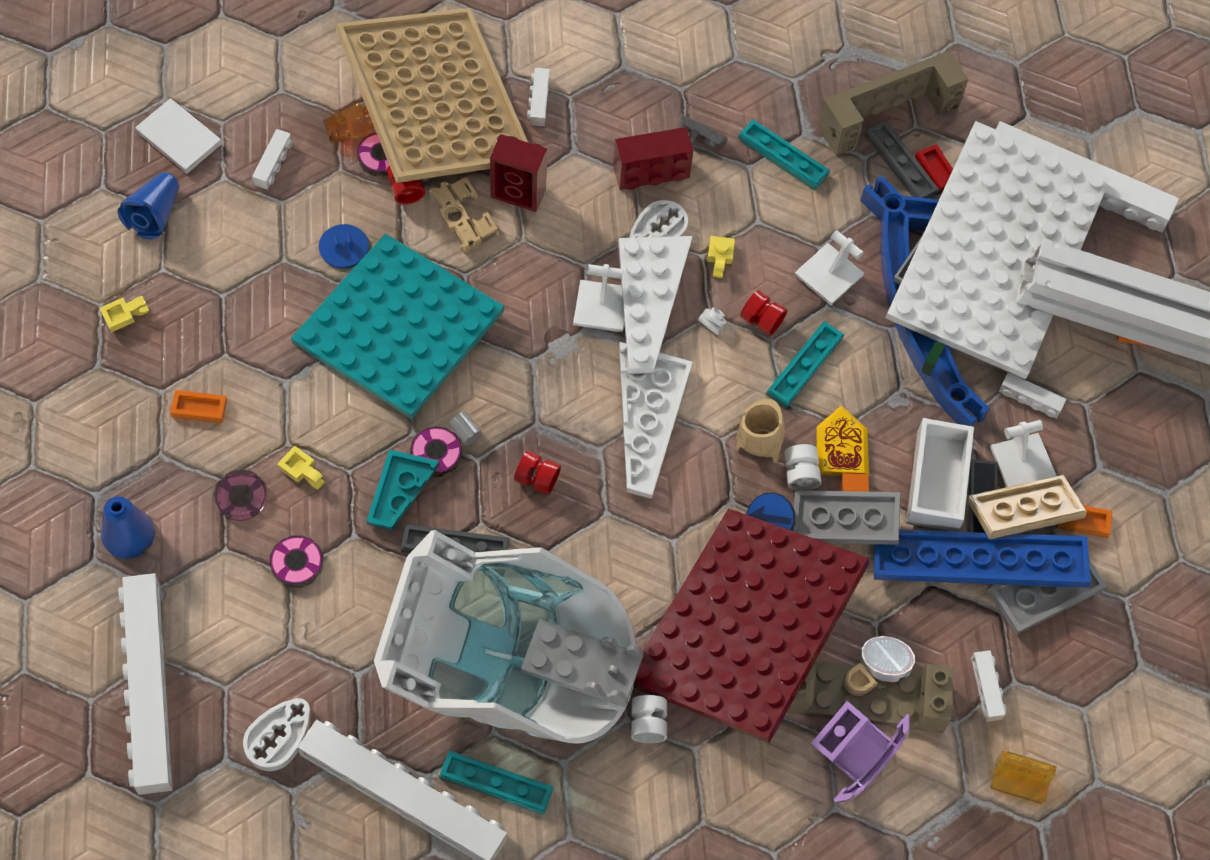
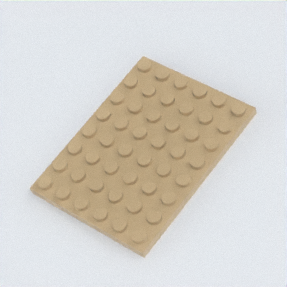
[336,8,528,183]

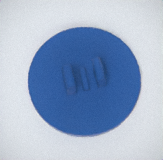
[319,224,369,269]

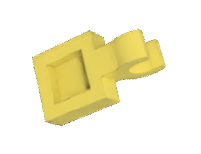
[707,236,735,278]
[100,296,149,333]
[277,446,325,490]

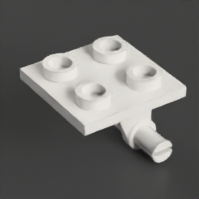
[794,230,864,305]
[573,264,624,332]
[990,420,1056,487]

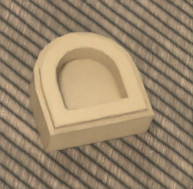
[844,662,878,696]

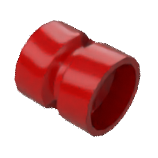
[386,165,426,205]
[740,290,788,336]
[514,450,561,496]

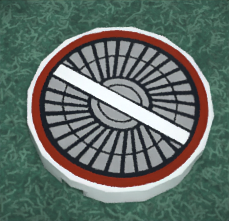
[860,636,915,682]

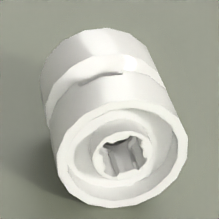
[784,444,822,491]
[631,695,667,743]

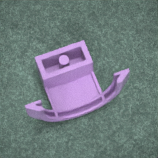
[811,701,910,803]

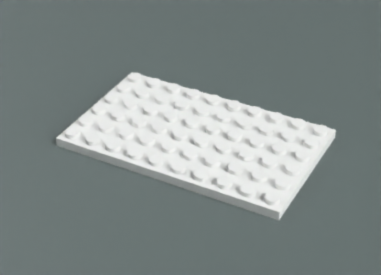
[885,121,1110,379]

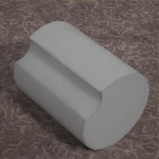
[449,412,482,446]

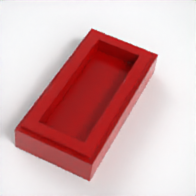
[915,144,953,194]

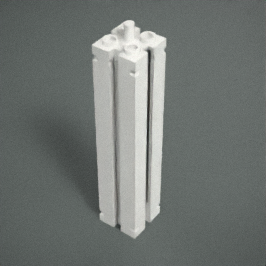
[1016,238,1210,365]

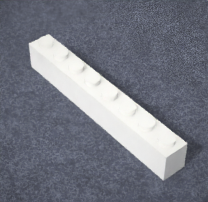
[996,121,1179,233]
[118,573,173,795]
[298,719,507,860]

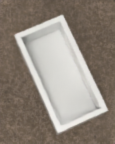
[906,418,974,532]

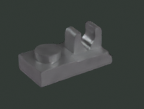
[680,115,728,148]

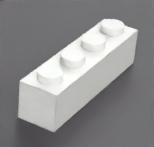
[527,68,550,127]
[252,129,293,190]
[999,372,1066,419]
[971,650,1007,722]

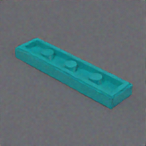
[738,119,830,190]
[766,321,845,409]
[439,750,554,815]

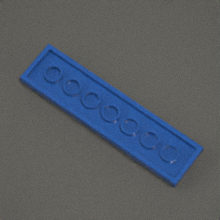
[874,530,1091,588]

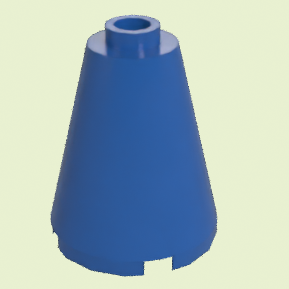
[117,173,179,240]
[101,496,155,559]

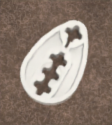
[630,200,688,238]
[243,698,311,771]

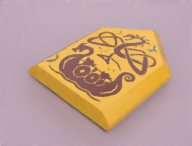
[816,405,869,477]

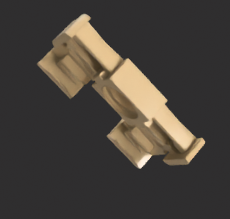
[429,176,499,253]

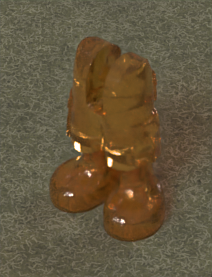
[323,103,374,142]

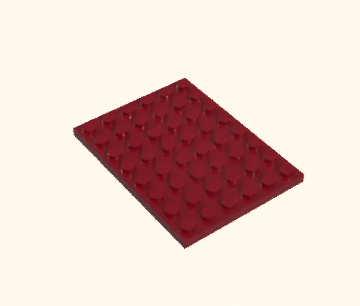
[633,508,870,743]

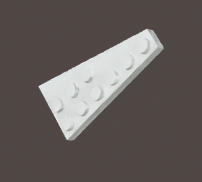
[618,236,693,374]
[619,342,693,499]

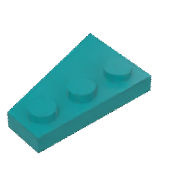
[366,449,440,531]

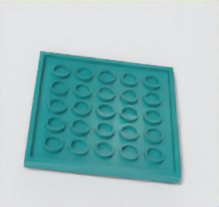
[291,233,505,420]

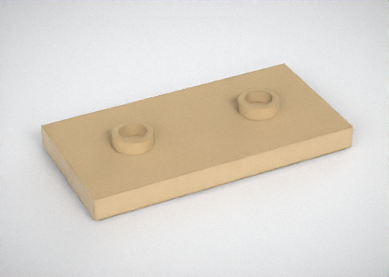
[968,475,1087,539]

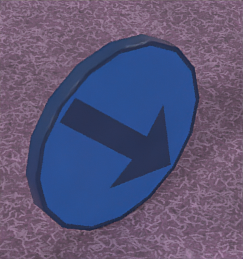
[746,492,796,531]

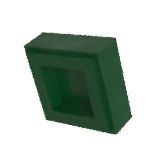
[922,341,945,376]

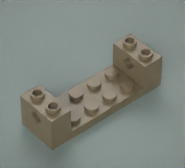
[818,50,968,155]
[787,659,954,733]

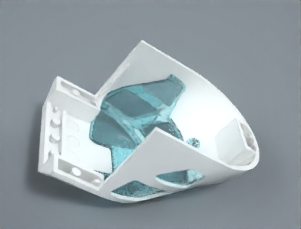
[374,530,636,743]

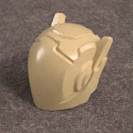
[735,399,785,463]

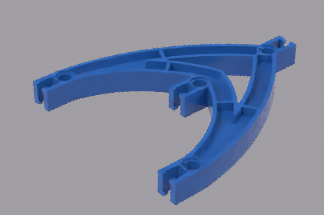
[860,175,990,427]

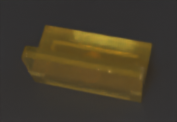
[990,750,1057,804]

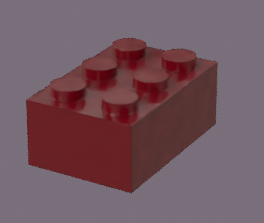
[613,127,694,190]
[490,134,547,212]

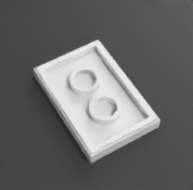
[135,98,222,174]

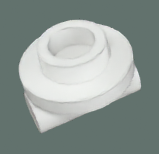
[698,307,726,335]

